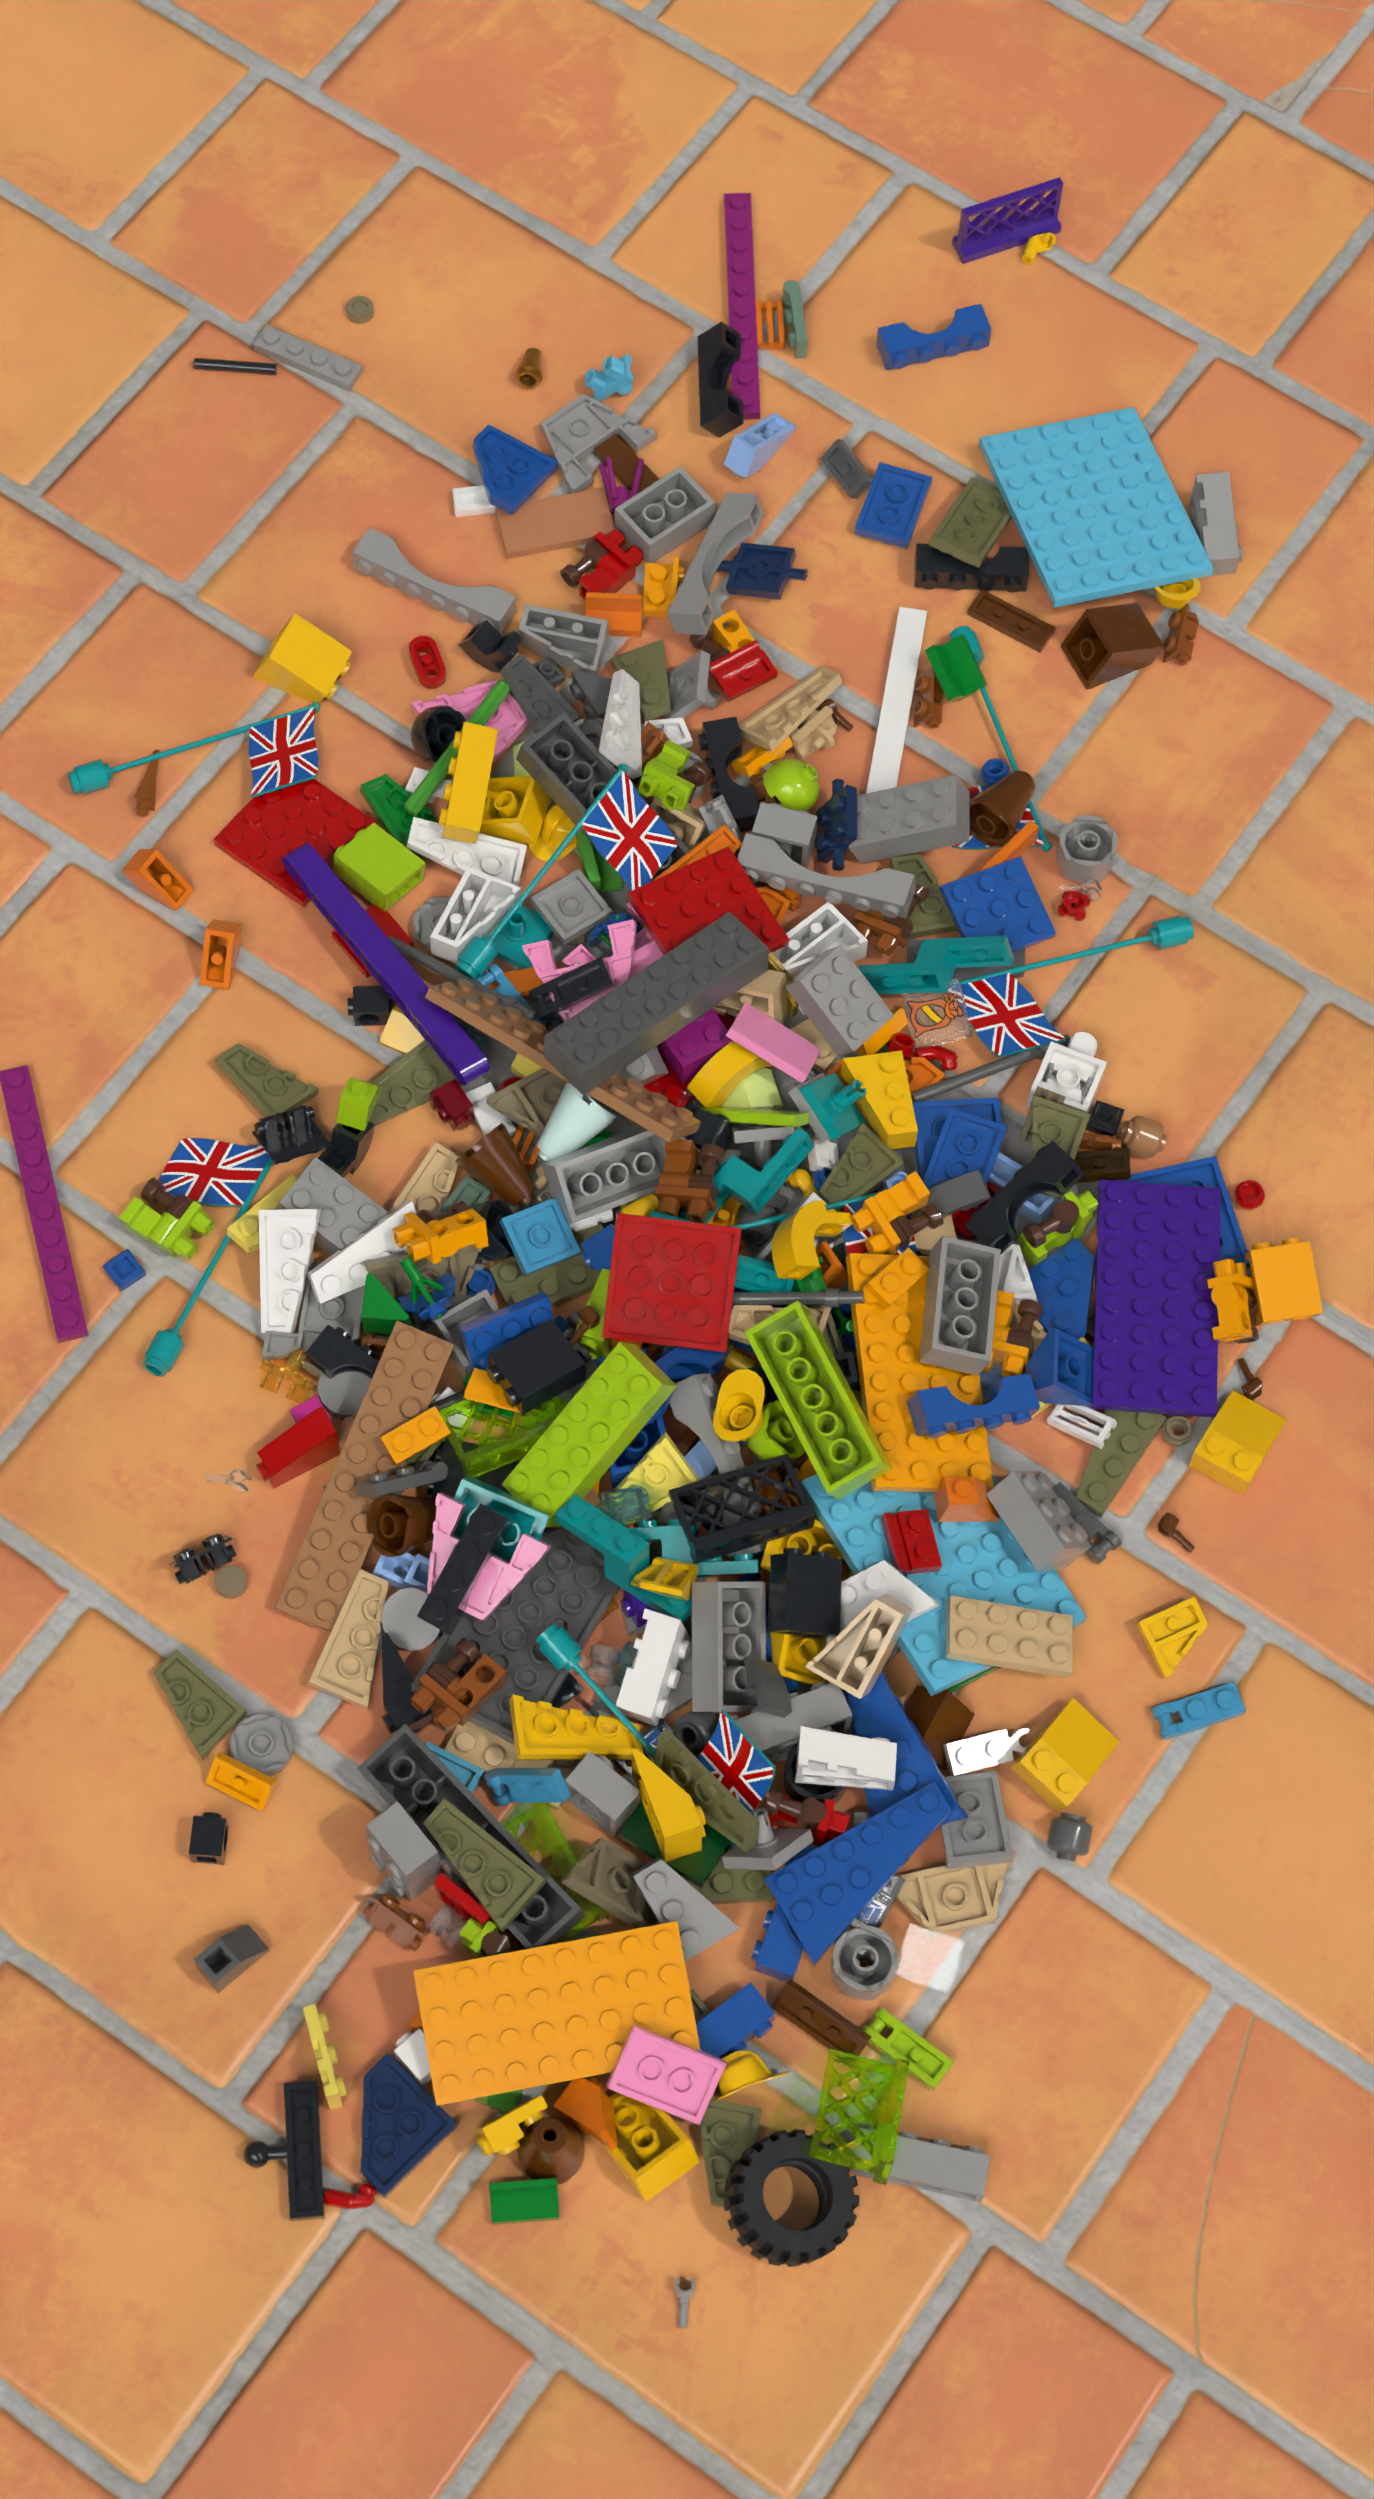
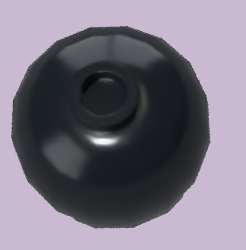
[410,705,466,763]
[474,1199,514,1262]

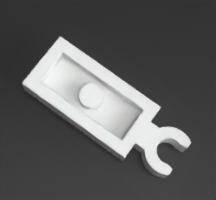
[943,1729,1029,1776]

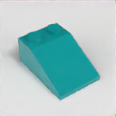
[454,1476,550,1562]

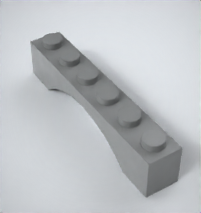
[668,492,764,635]
[352,527,517,635]
[737,833,916,918]
[669,1373,767,1561]

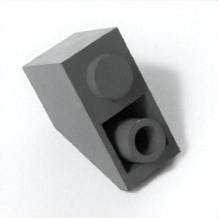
[569,670,612,720]
[194,1924,270,1993]

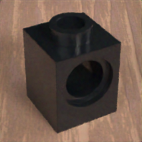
[347,986,390,1026]
[189,1812,229,1865]

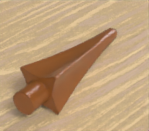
[133,749,160,817]

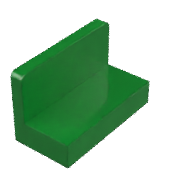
[924,635,987,701]
[489,2178,559,2225]

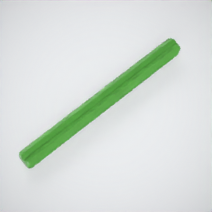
[404,680,510,816]

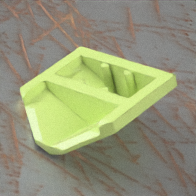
[722,1068,783,1123]

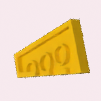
[509,1694,644,1759]

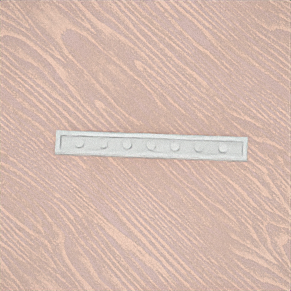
[866,607,927,794]

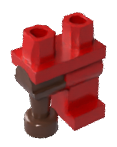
[560,528,643,601]
[765,1788,850,1846]

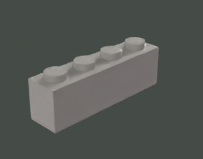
[849,2125,990,2202]

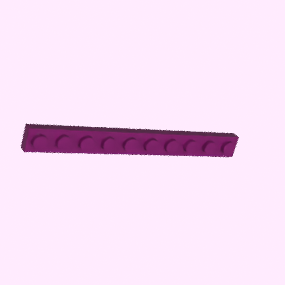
[724,193,760,420]
[0,1065,89,1343]

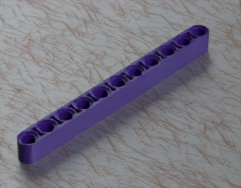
[282,842,490,1086]

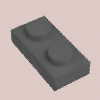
[820,439,874,499]

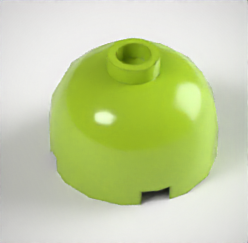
[763,758,820,811]
[747,1400,805,1461]

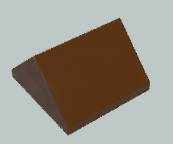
[904,1685,974,1771]

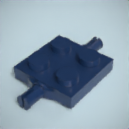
[716,543,808,600]
[815,779,857,871]

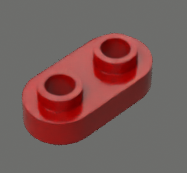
[409,636,446,689]

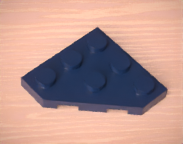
[361,2053,458,2198]

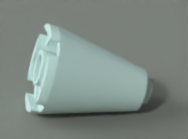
[537,1082,617,1162]

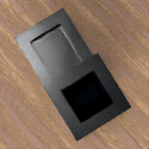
[458,620,523,673]
[318,1121,375,1178]

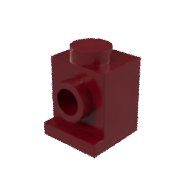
[429,1079,475,1131]

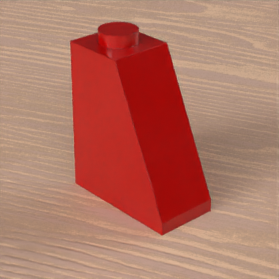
[256,1406,340,1488]

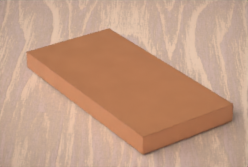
[495,487,615,559]

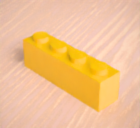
[438,722,498,844]

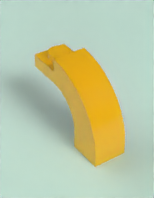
[687,1041,774,1108]
[772,1200,853,1280]

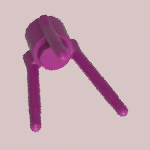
[599,456,644,515]

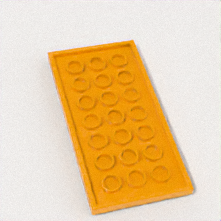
[846,1253,994,1492]
[413,1921,700,2106]

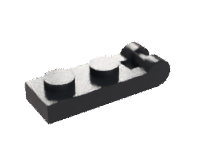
[528,957,615,1021]

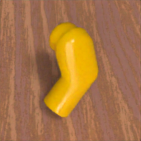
[1021,232,1056,265]
[788,1169,818,1199]

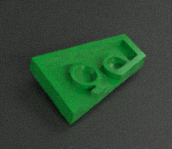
[360,774,439,852]

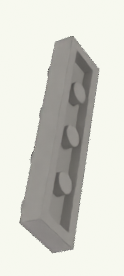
[253,324,363,392]

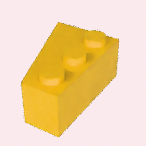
[841,1051,918,1150]

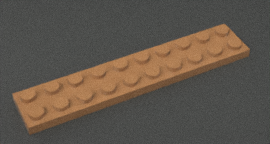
[425,979,701,1142]
[275,1321,454,1632]

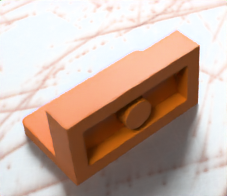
[585,592,643,638]

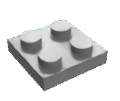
[531,869,612,945]

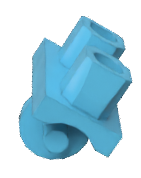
[585,354,634,402]

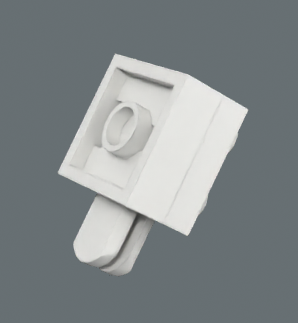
[1027,1032,1107,1113]

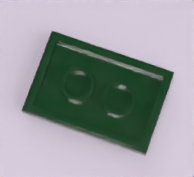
[619,1801,732,1888]

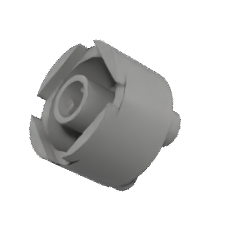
[1056,815,1118,883]
[831,1925,899,2001]

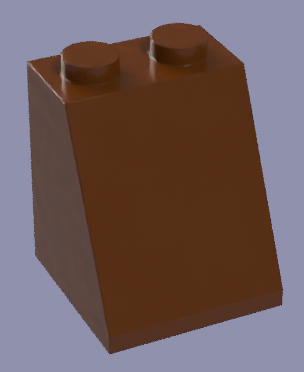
[1060,603,1164,689]

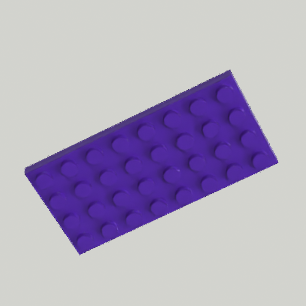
[1091,1179,1221,1418]

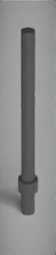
[388,936,537,1021]
[911,1034,1070,1102]
[732,1288,865,1307]

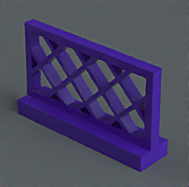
[952,177,1063,264]

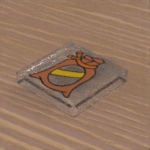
[902,978,973,1050]

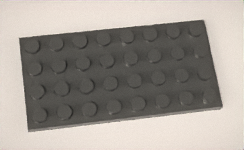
[411,1526,646,1745]

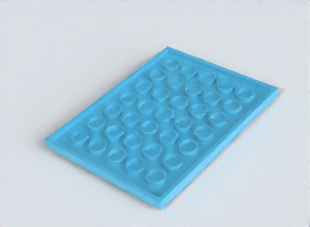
[979,407,1213,608]
[800,1474,1087,1696]

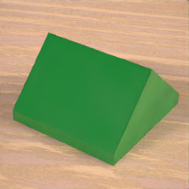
[361,1272,411,1337]

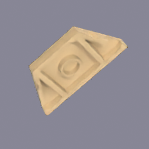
[897,1863,1008,1938]

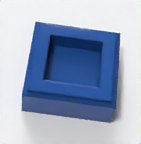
[103,1249,146,1292]

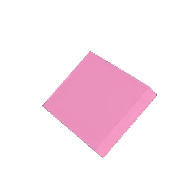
[726,1002,821,1083]
[606,2024,726,2125]

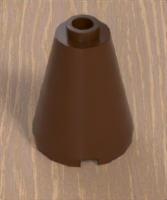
[969,770,1035,847]
[455,1123,536,1207]
[367,1493,437,1557]
[517,2117,585,2185]

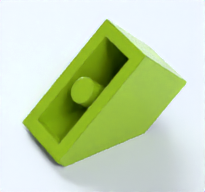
[336,1077,383,1131]

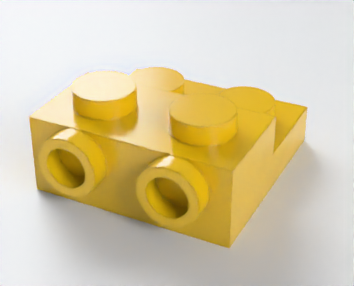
[475,2095,548,2156]

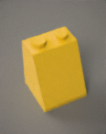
[252,613,352,704]

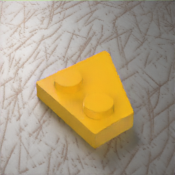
[1136,1596,1209,1679]

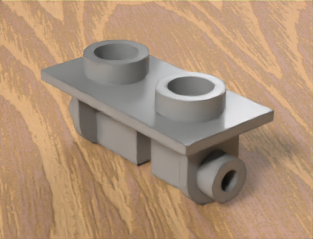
[698,795,744,856]

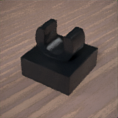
[1086,1100,1125,1136]

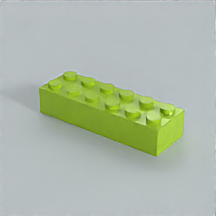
[744,1300,893,1500]
[502,1342,677,1527]

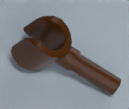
[816,699,853,731]
[569,1305,600,1347]
[1237,1358,1263,1400]
[1158,1513,1195,1553]

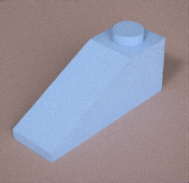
[724,413,797,478]

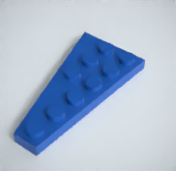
[842,1670,969,1826]
[764,1781,952,1966]

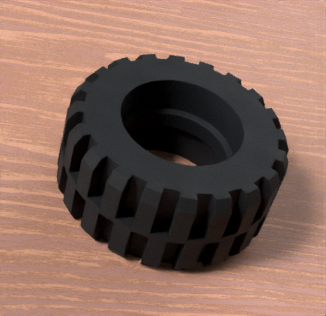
[724,2129,860,2267]

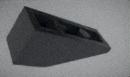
[381,1633,434,1734]

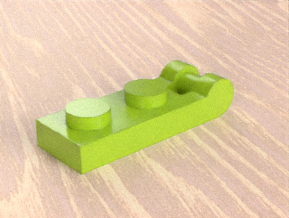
[862,2007,954,2091]

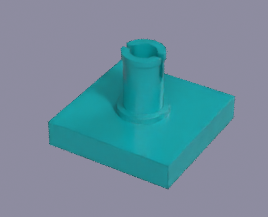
[488,905,554,969]
[800,1072,868,1141]

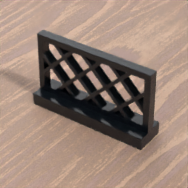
[668,1454,816,1565]

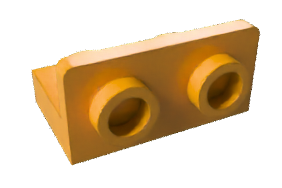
[642,556,685,618]

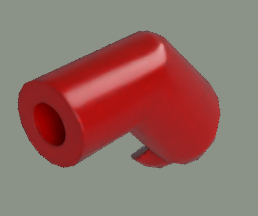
[915,1045,958,1071]
[324,2184,376,2210]

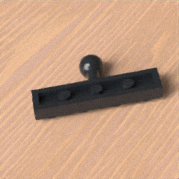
[243,2080,325,2221]

